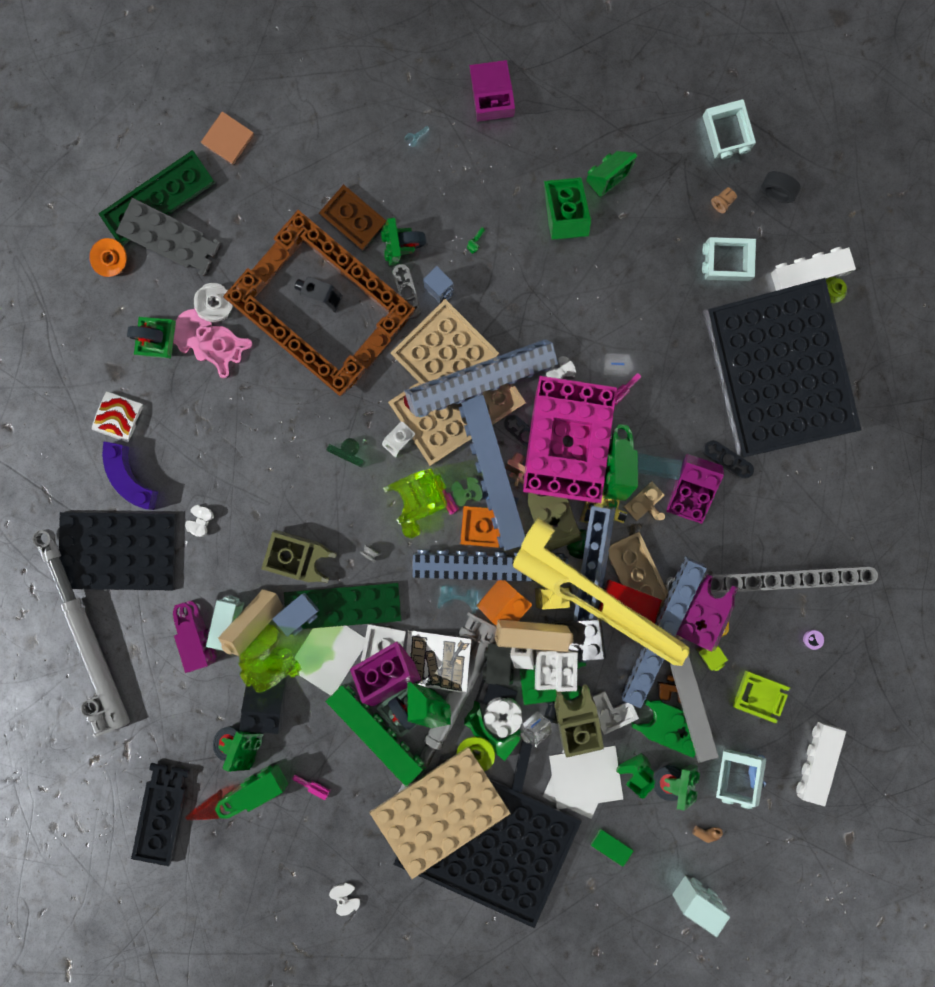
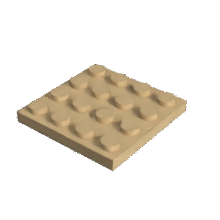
[391,299,500,406]

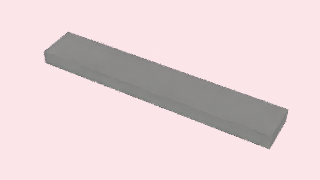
[669,642,719,763]

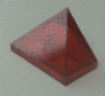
[185,789,223,820]

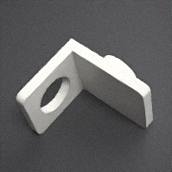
[382,422,415,457]

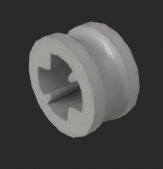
[360,545,379,562]

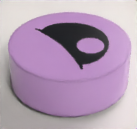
[803,630,824,650]

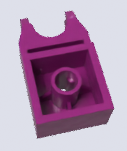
[676,574,738,652]
[173,600,217,673]

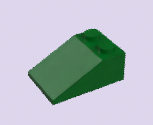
[586,151,637,198]
[544,177,591,240]

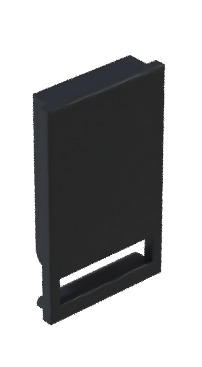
[475,679,518,705]

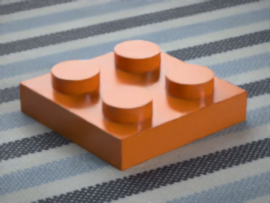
[460,506,500,548]

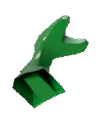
[464,701,522,761]
[616,753,655,799]

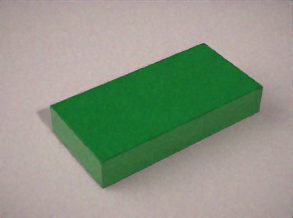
[590,828,634,867]

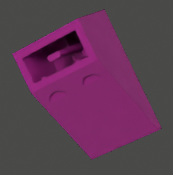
[469,60,515,122]
[666,454,724,524]

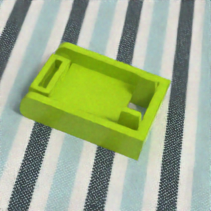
[732,671,790,724]

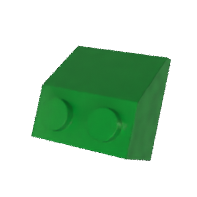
[408,682,451,728]

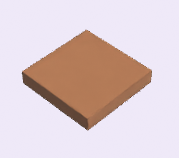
[201,111,254,165]

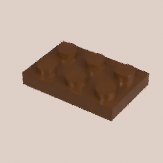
[319,184,386,251]

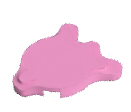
[173,309,213,361]
[196,326,252,378]

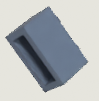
[423,266,454,303]
[273,593,320,637]

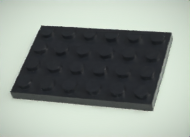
[59,512,176,591]

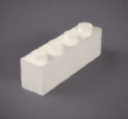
[771,247,856,291]
[796,722,846,806]

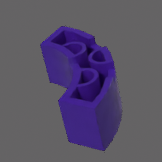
[102,441,158,510]

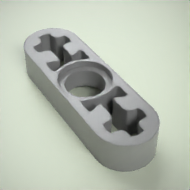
[393,264,421,319]

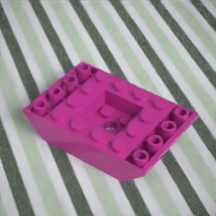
[523,376,617,504]

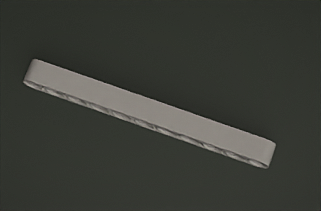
[664,566,878,593]

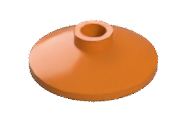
[89,238,127,277]

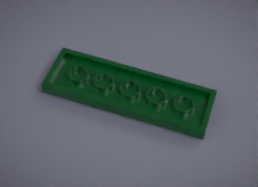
[98,150,215,246]
[284,583,402,629]

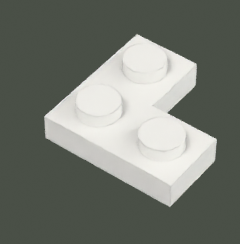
[592,691,639,735]

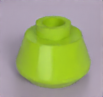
[826,277,847,303]

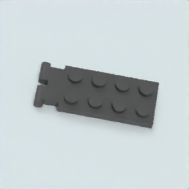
[116,198,221,276]

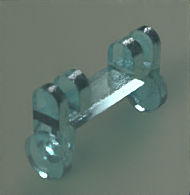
[437,586,478,614]

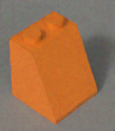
[476,580,532,626]

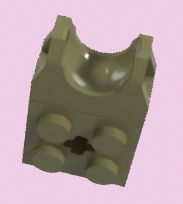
[528,493,582,551]
[261,530,337,583]
[554,684,604,758]

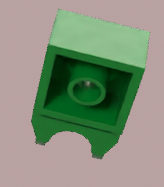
[603,424,638,501]
[519,661,590,705]
[631,699,696,758]
[215,764,289,819]

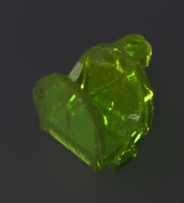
[383,468,447,539]
[238,624,302,692]

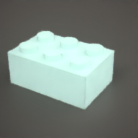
[672,875,730,937]

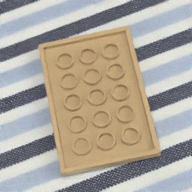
[388,382,526,466]
[370,747,511,879]

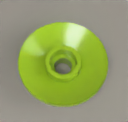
[457,736,495,772]

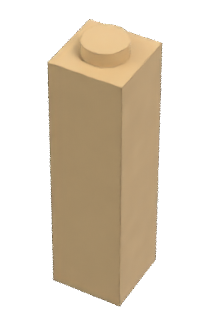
[218,589,283,656]
[495,620,573,652]

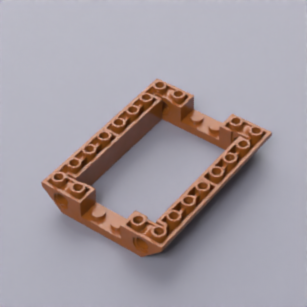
[223,210,415,397]

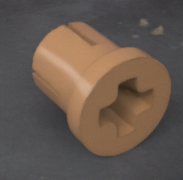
[711,187,737,213]

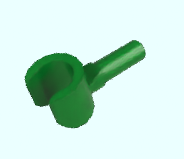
[467,227,485,254]

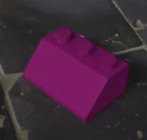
[350,641,421,707]

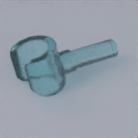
[405,126,429,147]

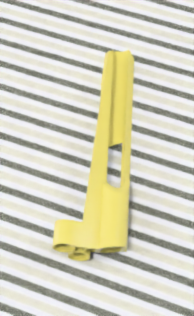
[513,518,690,666]

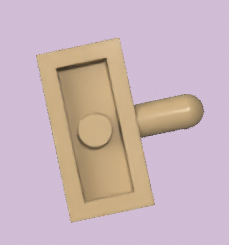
[623,481,665,521]

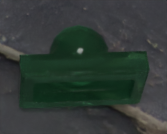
[326,438,366,468]

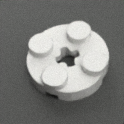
[194,283,233,322]
[484,697,522,737]

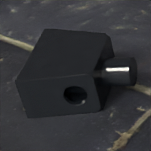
[294,276,343,313]

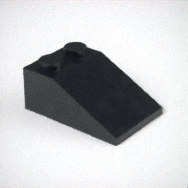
[239,669,287,734]

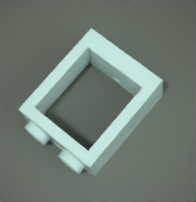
[703,99,756,160]
[702,237,756,281]
[206,596,244,650]
[716,749,766,809]

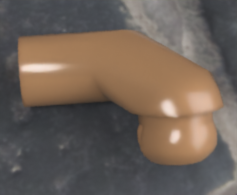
[692,826,723,843]

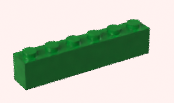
[325,684,425,787]

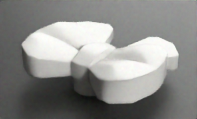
[544,356,576,379]
[185,505,214,537]
[329,882,360,916]

